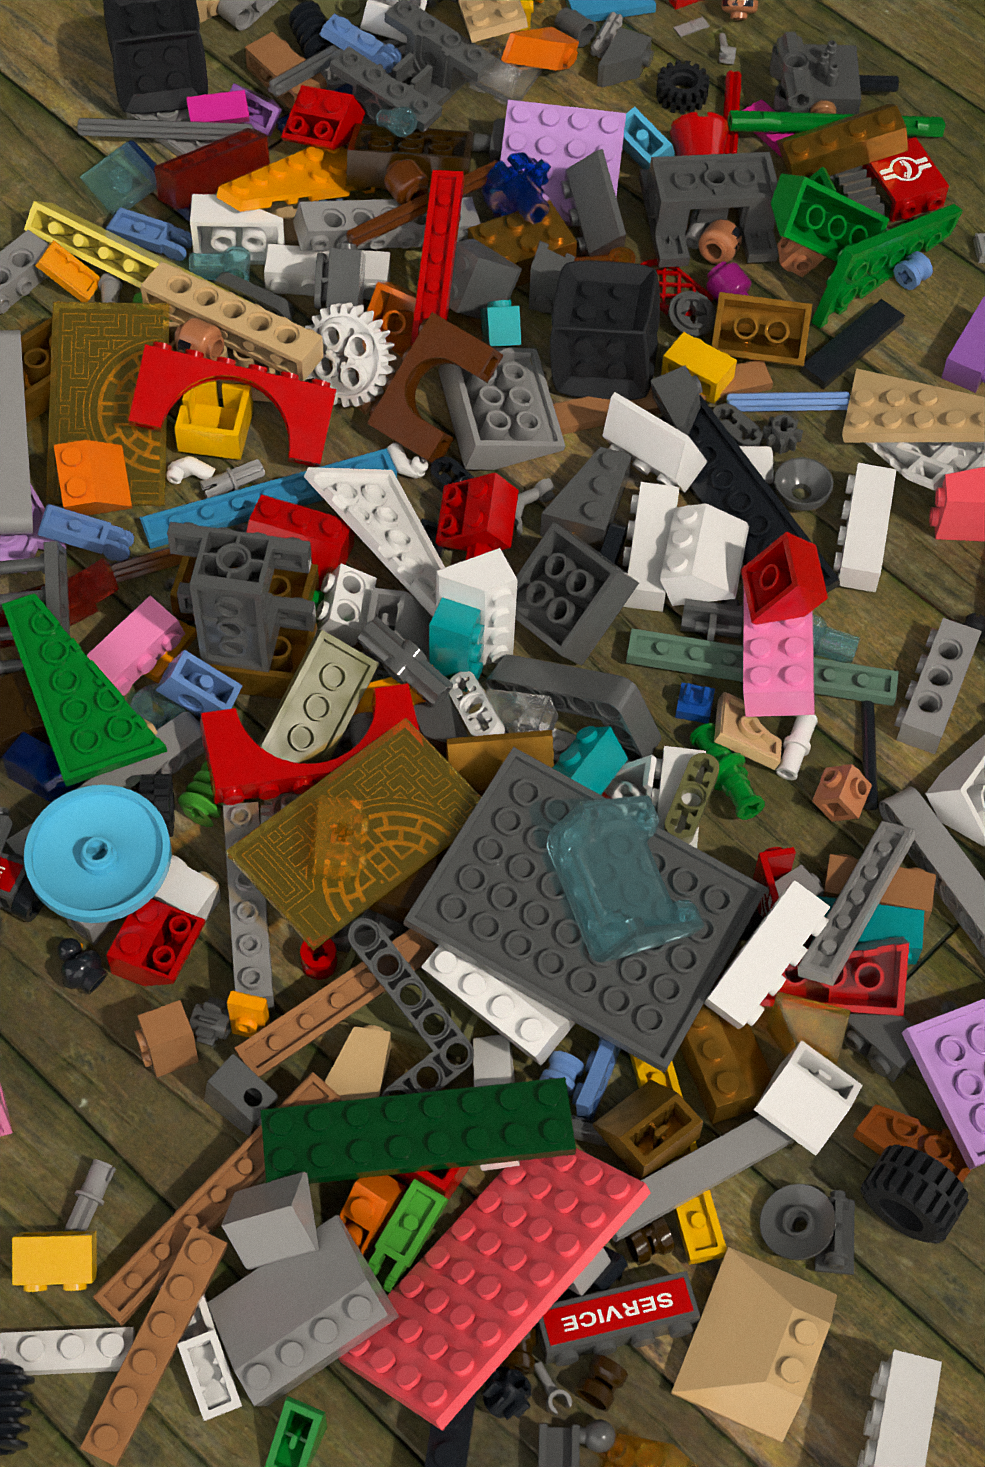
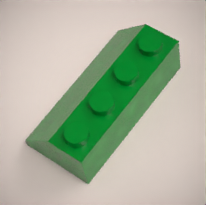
[771,174,890,263]

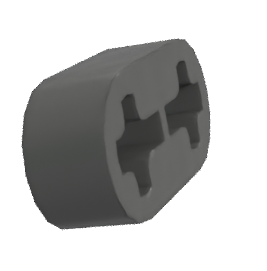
[713,404,763,446]

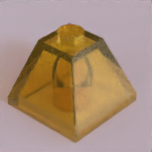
[766,992,851,1065]

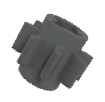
[762,414,803,454]
[190,997,231,1046]

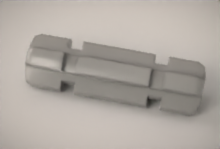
[590,12,623,58]

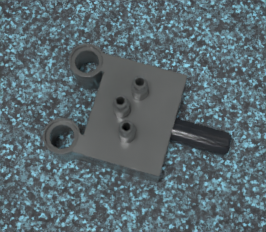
[769,40,899,114]

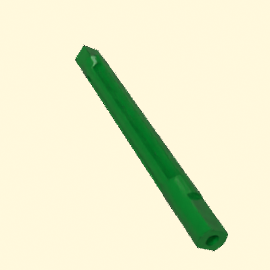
[728,110,946,137]

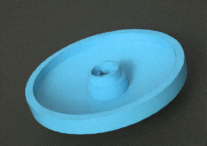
[24,785,172,923]

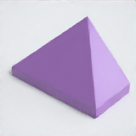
[230,83,282,136]

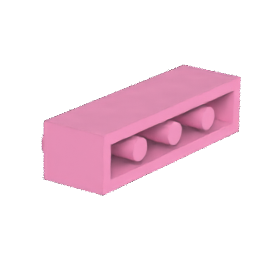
[87,595,185,696]

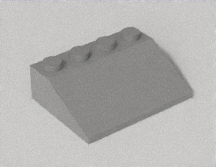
[438,347,566,470]
[207,1215,399,1406]

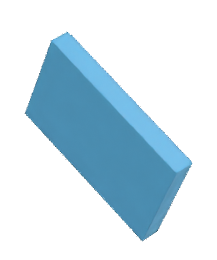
[565,0,656,22]

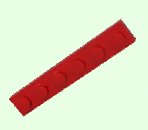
[410,170,465,346]

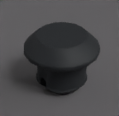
[963,613,985,641]

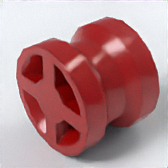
[300,935,337,980]

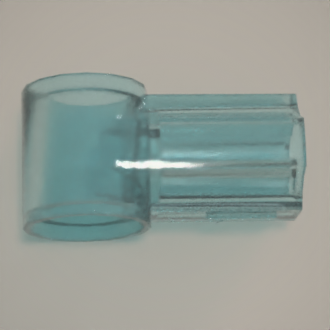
[189,246,251,282]
[813,615,861,664]

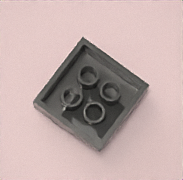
[515,522,639,666]

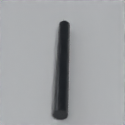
[861,700,878,810]

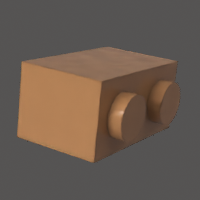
[134,1000,199,1077]

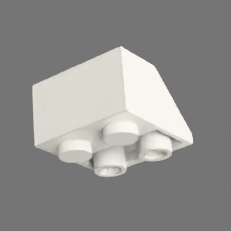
[754,1040,862,1156]

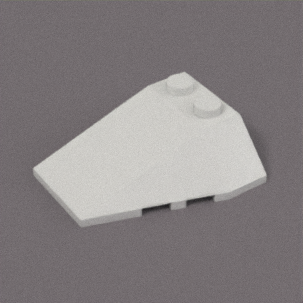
[865,442,985,491]

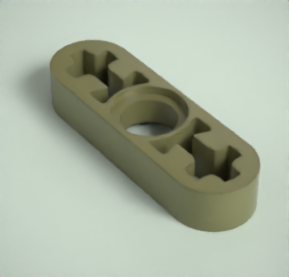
[663,753,719,844]

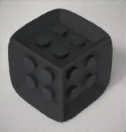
[103,0,208,114]
[550,260,660,400]

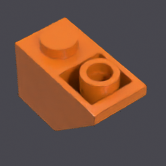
[339,1175,406,1257]

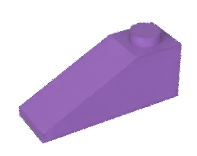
[941,296,985,393]

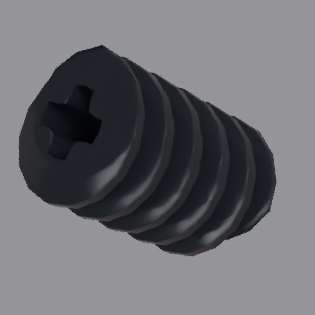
[288,1,333,59]
[0,1363,35,1456]

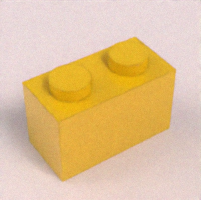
[661,332,737,404]
[12,1230,97,1292]

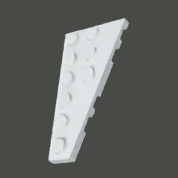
[304,467,445,617]

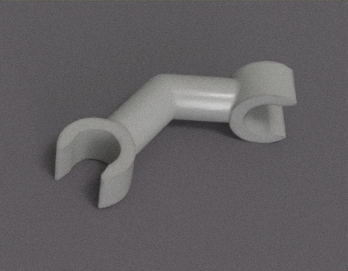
[514,478,555,537]

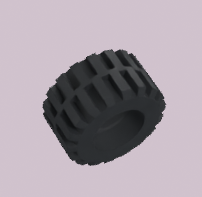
[861,1144,969,1244]

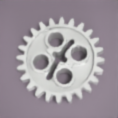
[305,302,396,407]

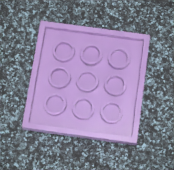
[494,100,626,226]
[902,999,985,1170]

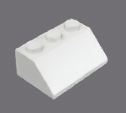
[602,392,707,493]
[660,503,749,606]

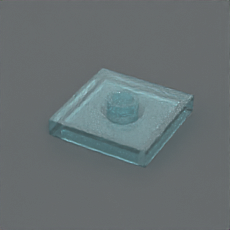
[80,142,163,216]

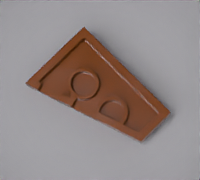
[853,1104,972,1183]

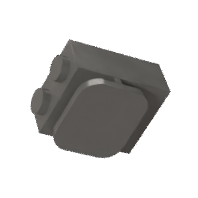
[314,243,366,311]

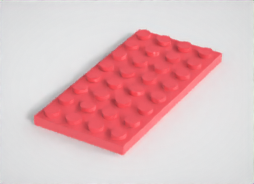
[338,1148,651,1430]

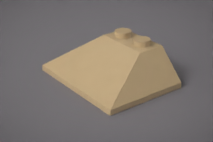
[670,1247,837,1443]

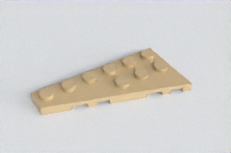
[842,368,985,443]

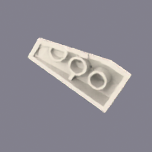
[925,735,985,847]

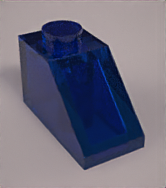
[2,732,85,803]

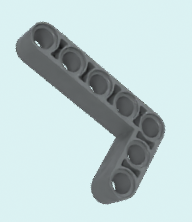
[485,654,662,763]
[348,918,474,1097]

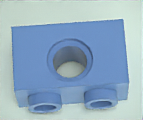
[156,650,243,718]

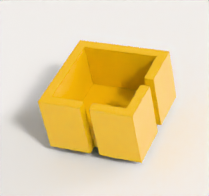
[174,381,254,460]

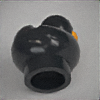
[57,938,108,995]

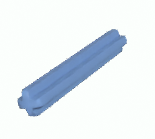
[726,391,850,412]

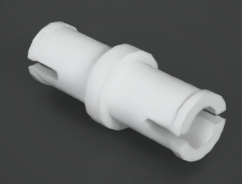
[776,715,818,780]

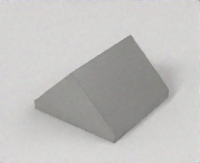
[221,1172,319,1270]

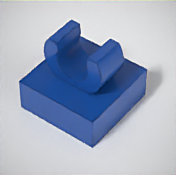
[675,683,715,724]

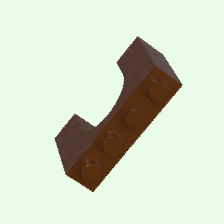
[367,312,504,463]

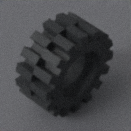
[656,60,710,114]
[139,774,175,837]

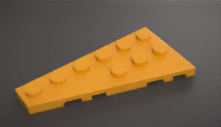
[217,146,375,212]

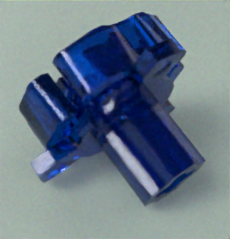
[482,152,551,225]

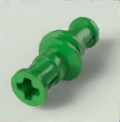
[690,723,765,820]

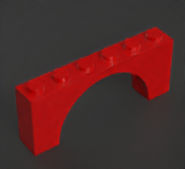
[128,342,337,467]
[200,683,424,805]

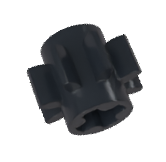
[482,1368,532,1420]

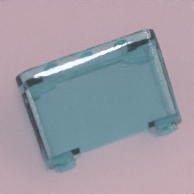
[547,795,705,963]

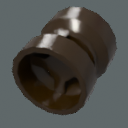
[624,1217,675,1266]
[497,1328,538,1375]
[574,1354,629,1411]

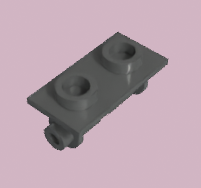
[815,1190,855,1275]

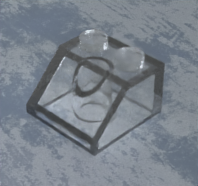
[461,41,543,105]

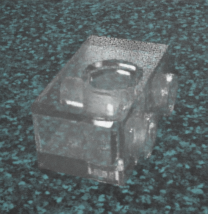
[479,689,559,734]

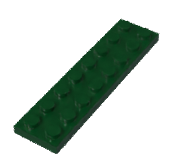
[260,1077,576,1184]

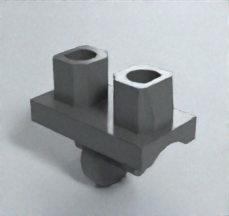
[680,599,744,641]

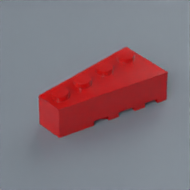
[760,936,909,1016]

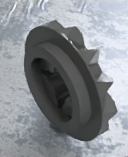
[667,291,716,338]

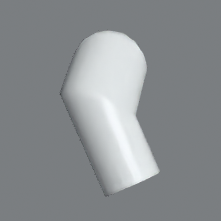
[387,443,429,479]
[166,456,216,484]

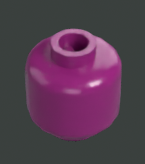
[706,261,752,303]

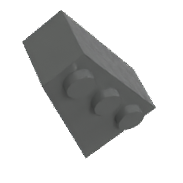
[529,241,575,314]
[540,447,631,552]

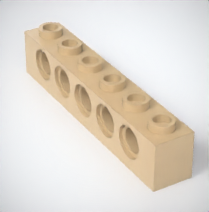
[140,262,324,381]

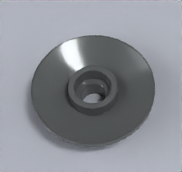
[760,1184,836,1260]

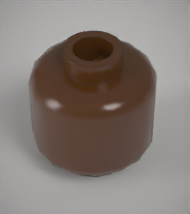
[384,159,429,205]

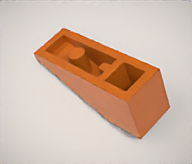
[501,27,580,71]

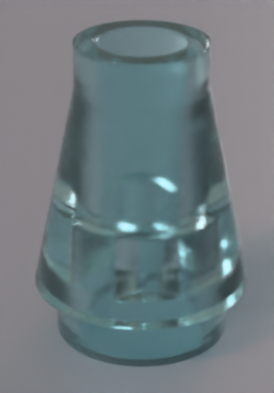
[376,106,417,137]

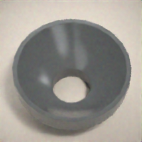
[774,457,833,511]

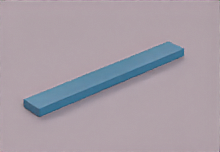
[140,448,397,549]

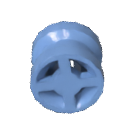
[894,251,933,290]
[539,1051,585,1096]

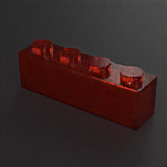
[154,128,270,209]

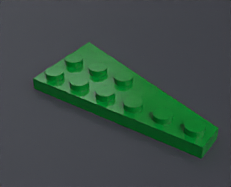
[811,204,963,329]
[2,593,168,787]

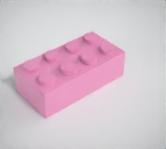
[743,588,815,717]

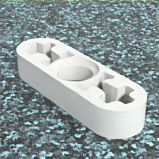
[449,671,505,736]

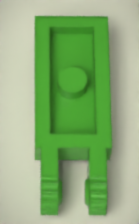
[368,1179,449,1293]

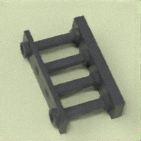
[0,541,70,674]

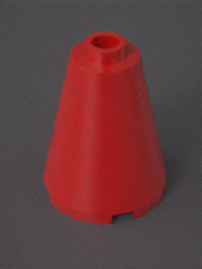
[670,112,729,156]

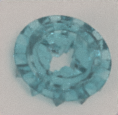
[130,683,186,730]

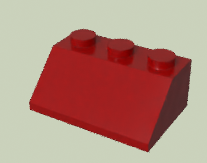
[246,494,355,593]

